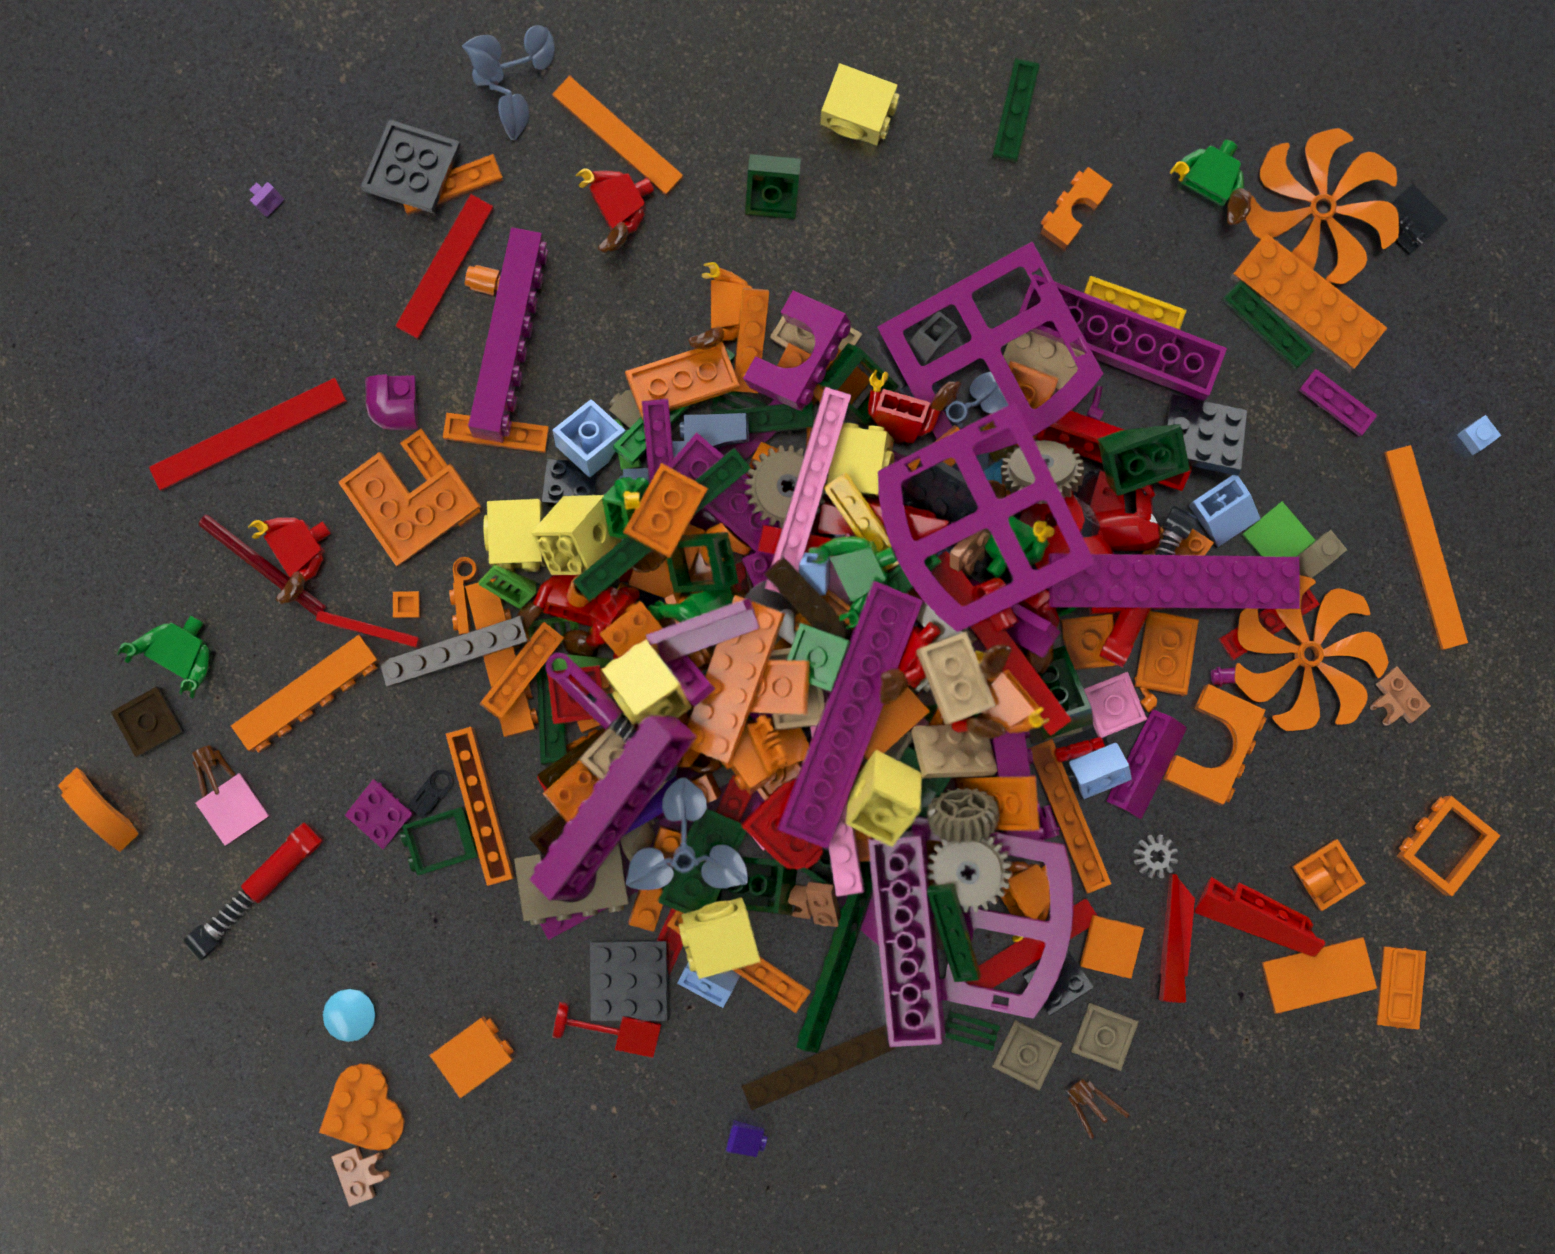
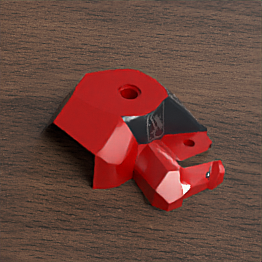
[1019,469,1161,591]

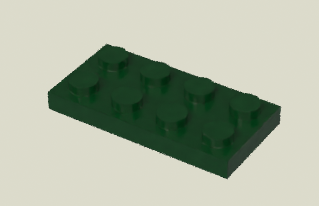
[657,808,747,914]

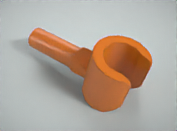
[1134,677,1157,712]

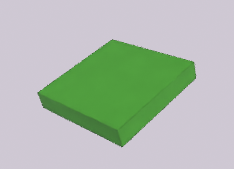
[1242,501,1316,557]

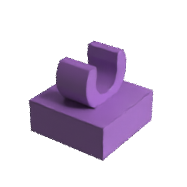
[250,182,284,217]

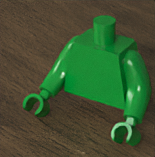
[809,536,898,629]
[648,588,734,645]
[117,615,209,698]

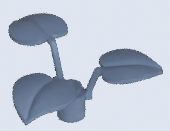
[462,25,554,140]
[898,372,1015,473]
[626,778,747,890]

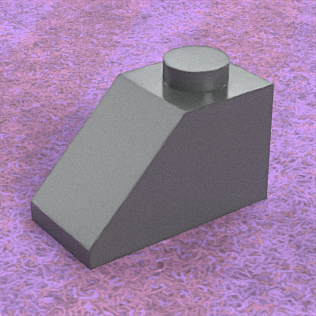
[909,311,958,366]

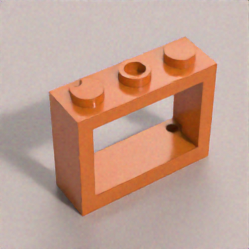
[1397,796,1500,896]

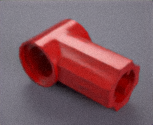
[972,578,1019,633]

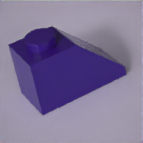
[726,1120,767,1157]

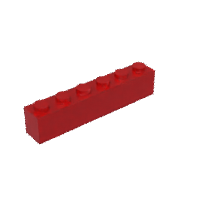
[1036,411,1192,491]

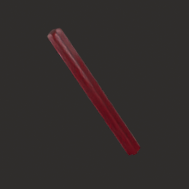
[198,515,326,616]

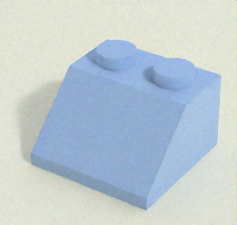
[552,400,626,477]

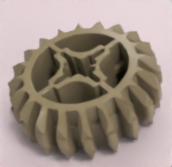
[927,787,999,844]

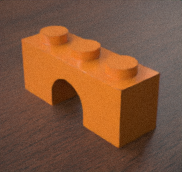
[1040,167,1113,251]

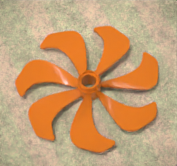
[1246,128,1399,284]
[1234,575,1389,731]

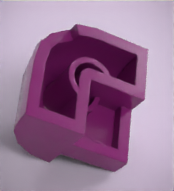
[365,374,418,430]

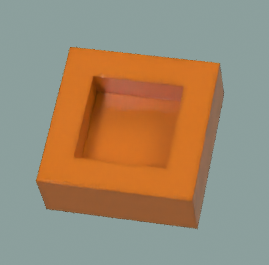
[393,591,420,618]

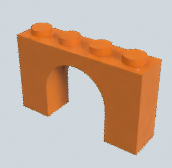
[1163,684,1266,805]

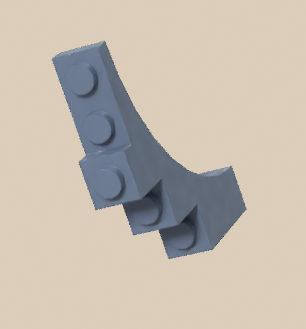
[619,413,749,482]

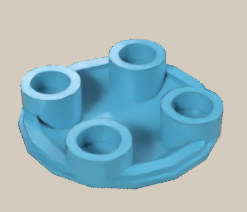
[323,989,375,1042]

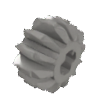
[1133,835,1178,878]

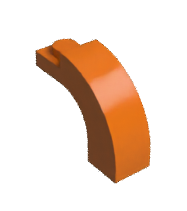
[58,767,139,852]

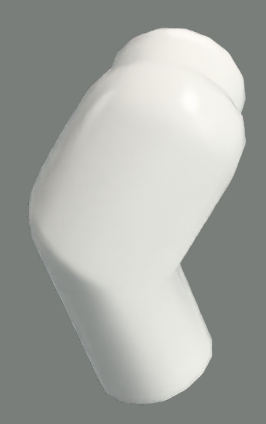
[778,609,797,645]

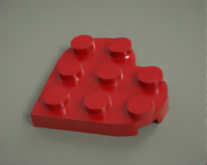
[741,778,823,869]

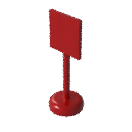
[552,1002,661,1058]

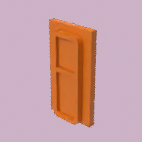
[1377,947,1426,1029]

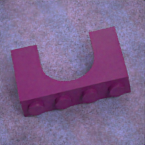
[743,290,851,412]

